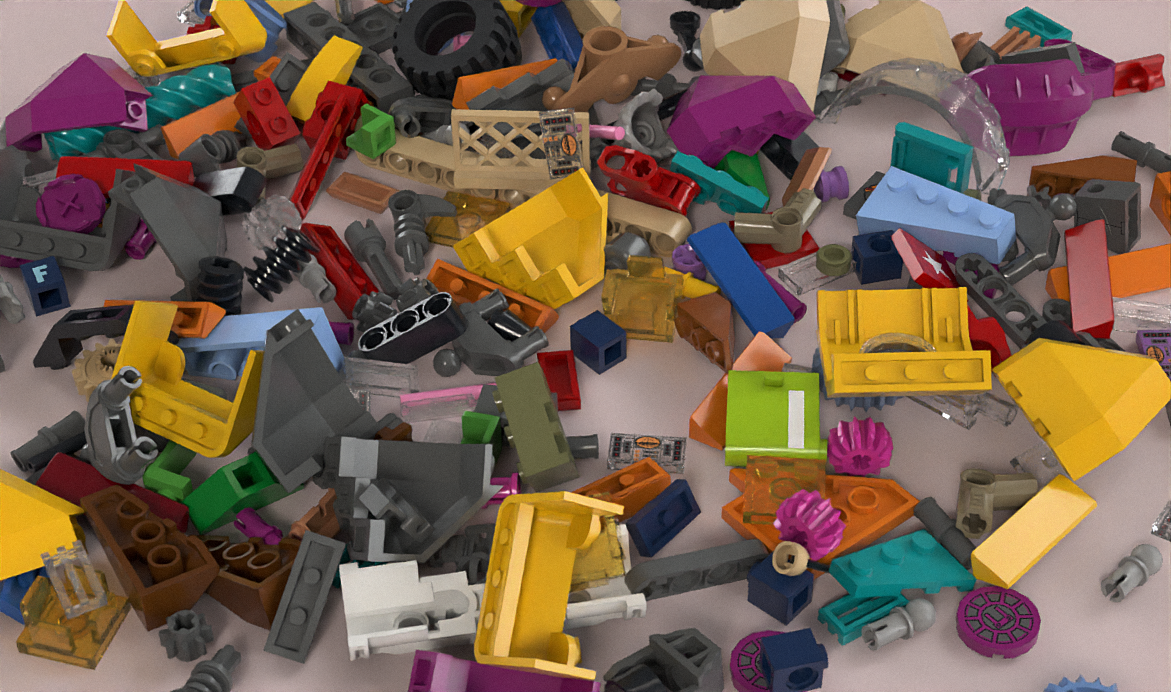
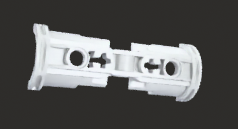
[339,524,646,661]

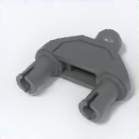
[388,94,480,140]
[991,193,1077,286]
[433,289,549,377]
[80,366,158,485]

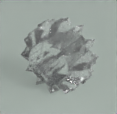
[241,194,302,250]

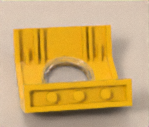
[816,287,992,398]

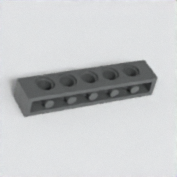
[284,2,415,114]

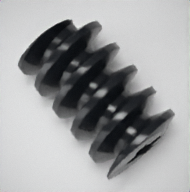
[243,225,320,303]
[196,256,244,316]

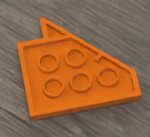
[721,468,920,580]

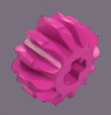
[827,416,893,477]
[773,489,846,561]

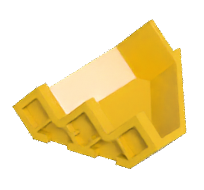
[453,167,608,310]
[991,338,1171,482]
[0,469,88,581]

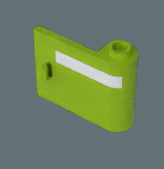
[725,370,827,470]

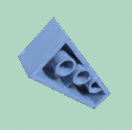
[856,166,1016,264]
[177,307,345,380]

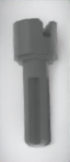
[344,219,403,300]

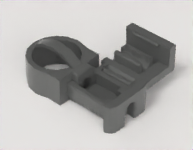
[359,477,435,544]
[429,523,496,586]

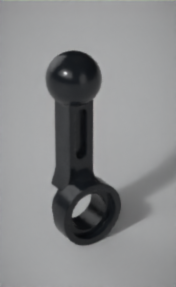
[670,11,703,72]

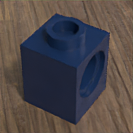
[851,230,904,285]
[759,628,828,692]

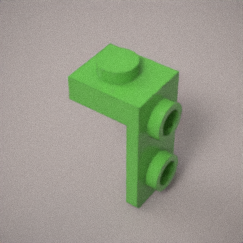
[142,440,196,504]

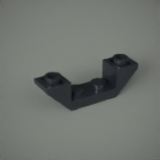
[33,304,179,370]

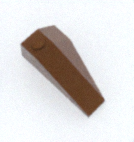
[80,484,220,632]
[188,535,302,631]

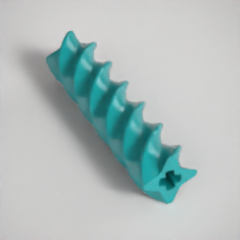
[43,62,236,162]

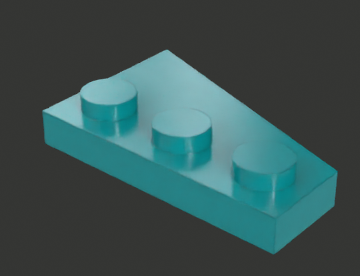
[670,151,768,216]
[829,529,977,598]

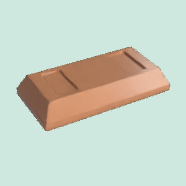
[781,147,832,207]
[326,171,400,214]

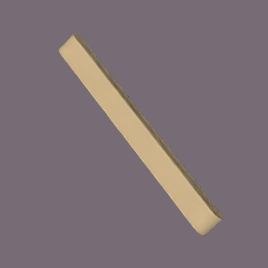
[355,129,692,257]

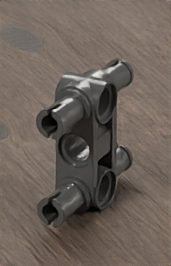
[79,124,179,206]

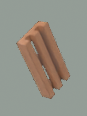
[990,26,1041,60]

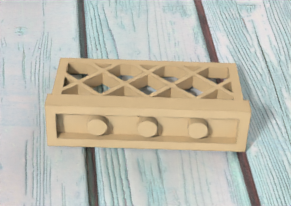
[451,109,591,190]

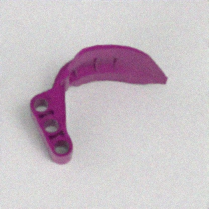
[939,39,1116,156]

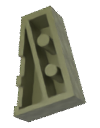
[492,362,580,493]

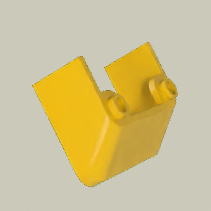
[106,0,267,76]
[111,300,263,458]
[474,491,624,680]

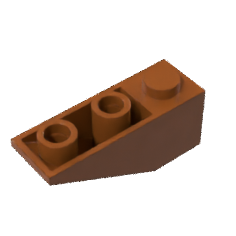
[1027,155,1137,199]
[675,292,735,374]

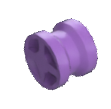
[814,166,849,203]
[672,244,706,281]

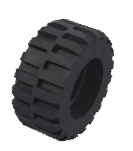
[392,0,519,100]

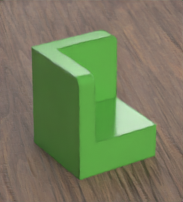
[346,104,396,159]
[460,411,502,468]

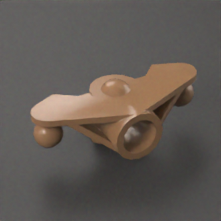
[542,26,681,112]

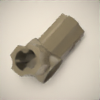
[237,143,303,213]
[734,188,822,253]
[956,468,1039,539]

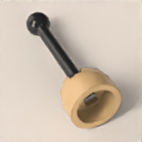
[772,541,830,576]

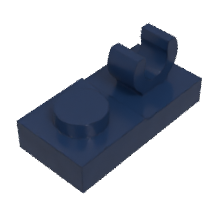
[625,479,701,558]

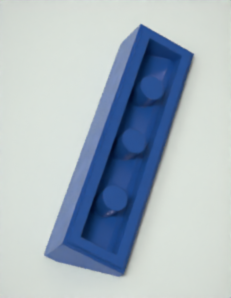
[531,1,583,71]
[687,222,795,339]

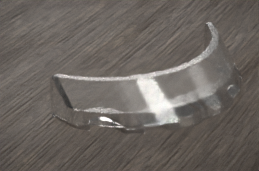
[815,58,1010,195]

